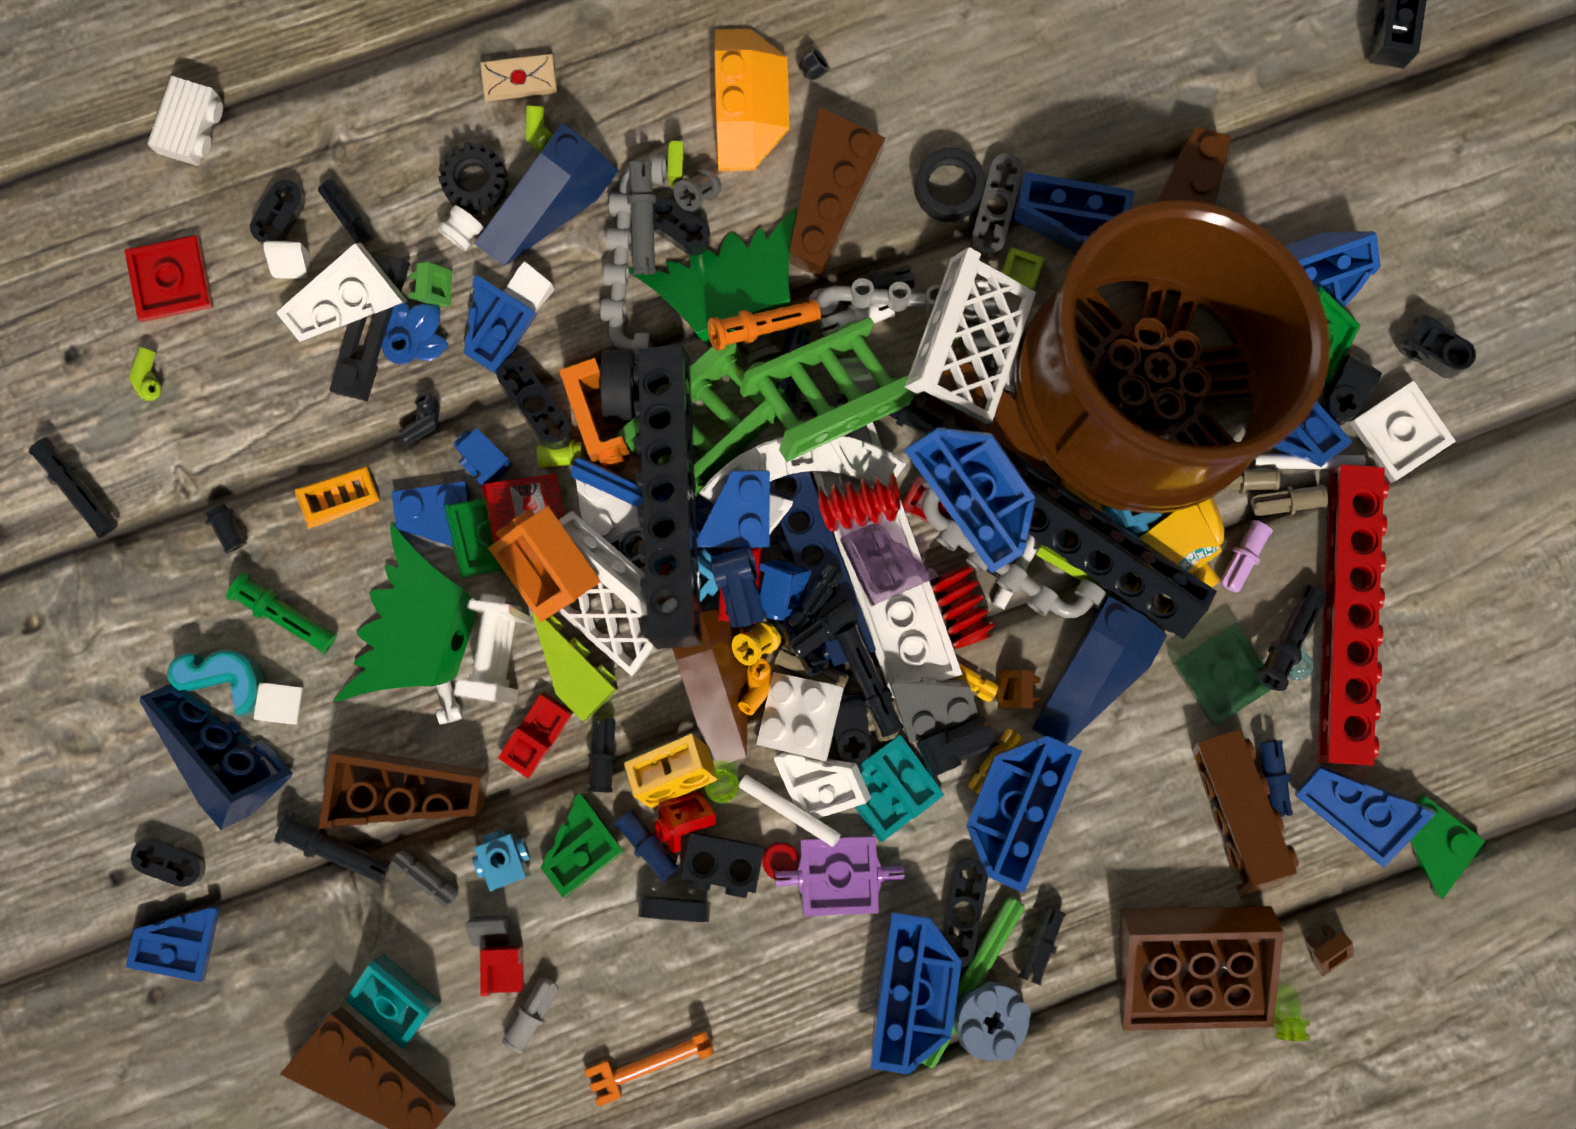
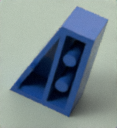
[1014,172,1134,253]

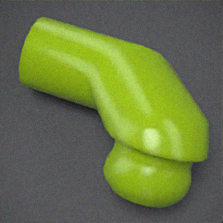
[525,106,553,153]
[129,347,162,401]

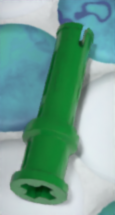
[226,571,337,655]

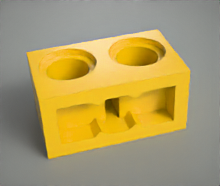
[624,734,718,808]

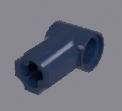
[711,547,764,628]

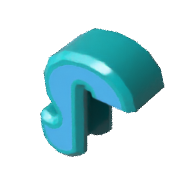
[167,649,264,717]

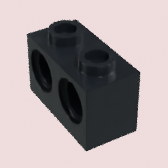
[681,832,765,898]

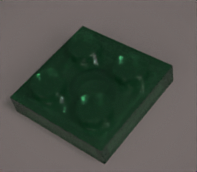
[1172,623,1272,726]

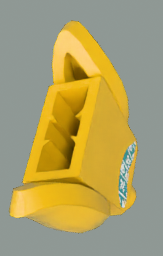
[1100,498,1224,588]

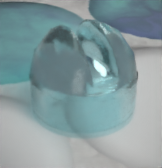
[1288,651,1314,681]

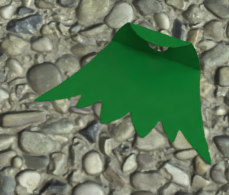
[629,208,797,347]
[333,523,477,702]

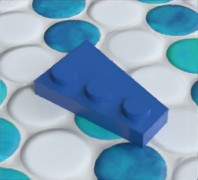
[1294,765,1436,868]

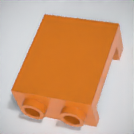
[559,358,630,469]

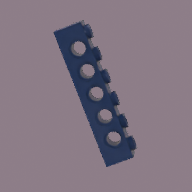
[770,472,876,668]

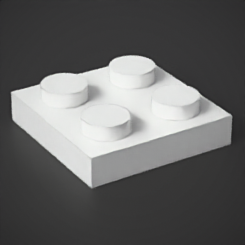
[1349,381,1456,483]
[756,672,844,762]

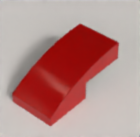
[498,692,574,779]

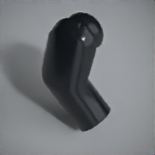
[399,392,441,446]

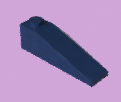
[474,123,619,266]
[1031,596,1167,744]
[139,684,293,830]

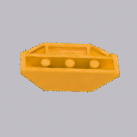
[715,29,790,171]

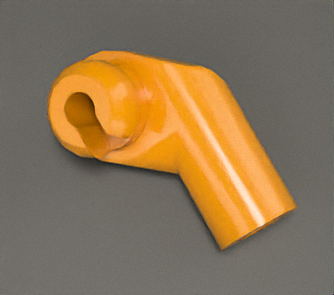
[738,658,772,715]

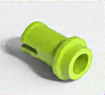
[537,439,585,469]

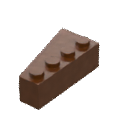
[789,107,885,279]
[1192,729,1299,899]
[280,1007,456,1129]

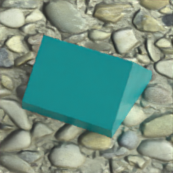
[345,954,442,1049]

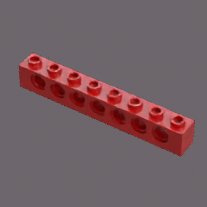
[1317,464,1389,766]

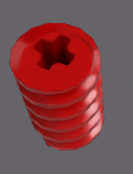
[818,473,901,532]
[932,566,995,649]

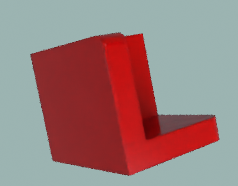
[480,945,524,997]

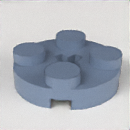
[953,982,1031,1061]

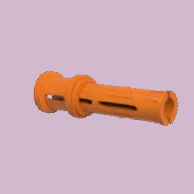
[708,300,821,351]

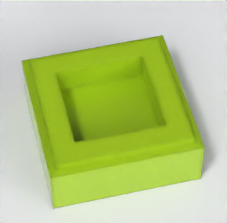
[668,141,685,188]
[1001,247,1045,291]

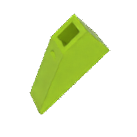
[531,612,618,722]

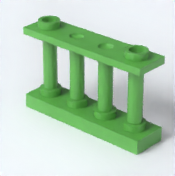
[740,317,915,462]
[617,343,791,497]

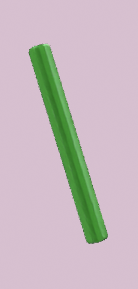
[922,896,1025,1068]

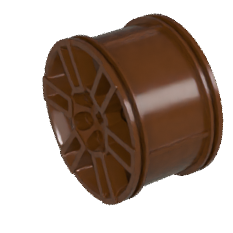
[1014,200,1330,513]

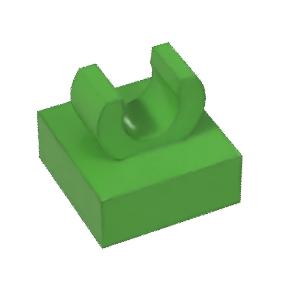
[409,262,453,308]

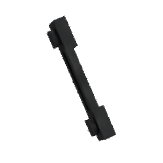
[329,252,410,402]

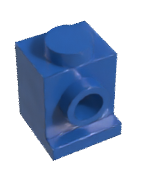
[453,428,513,486]
[759,559,811,620]

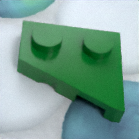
[540,793,625,898]
[1409,795,1485,899]

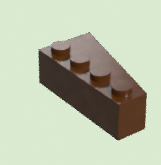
[1154,127,1231,206]
[907,345,1043,468]
[318,747,489,829]

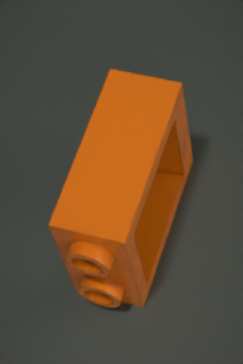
[488,506,601,622]

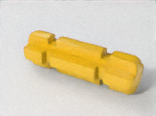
[951,663,998,702]
[968,729,1024,795]

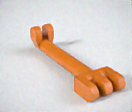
[584,1030,715,1107]

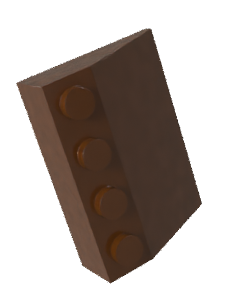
[1119,906,1284,1031]

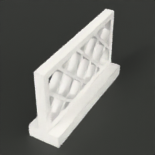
[905,247,1036,424]
[538,511,678,676]

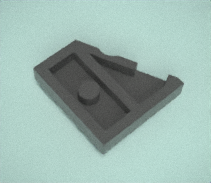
[887,676,979,743]

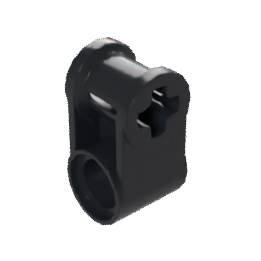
[1397,314,1476,378]
[1319,353,1382,426]
[833,692,871,765]

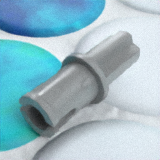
[502,977,559,1054]

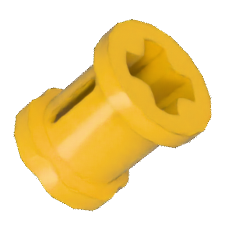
[732,621,781,666]

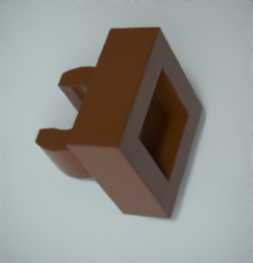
[998,670,1041,708]
[1306,924,1354,976]

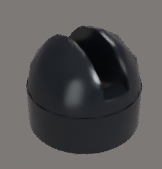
[798,47,830,80]

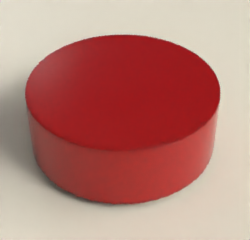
[762,842,800,880]

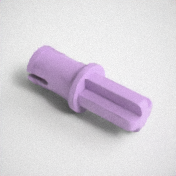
[1220,520,1273,593]

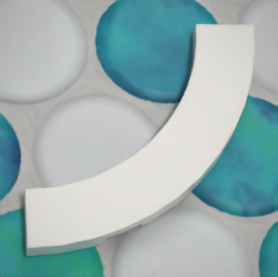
[698,436,906,504]

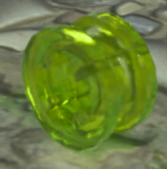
[705,769,739,803]
[1275,1017,1310,1041]

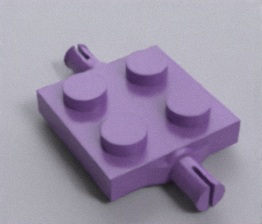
[775,836,904,916]

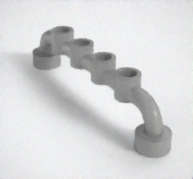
[600,155,667,362]
[809,278,1017,338]
[923,480,1108,618]

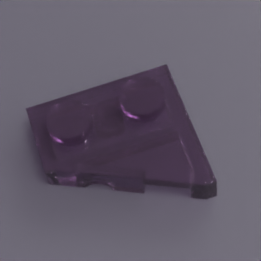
[840,523,938,607]

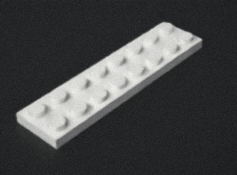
[798,403,962,699]

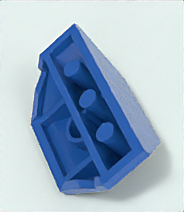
[1285,231,1381,308]
[904,428,1036,573]
[966,736,1082,893]
[870,912,962,1074]

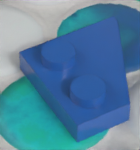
[464,275,537,374]
[1274,401,1352,467]
[698,470,770,547]
[391,481,470,547]
[125,906,221,982]

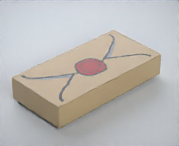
[480,54,558,102]

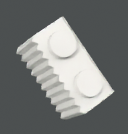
[147,76,223,166]

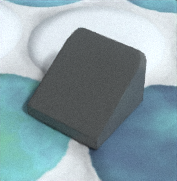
[465,915,510,947]

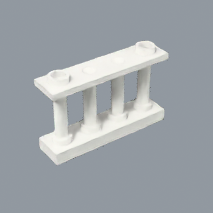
[454,594,530,704]

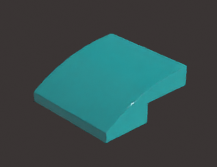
[854,735,945,842]

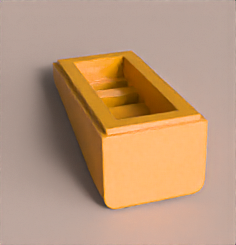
[295,466,379,529]

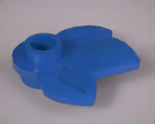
[382,302,449,365]

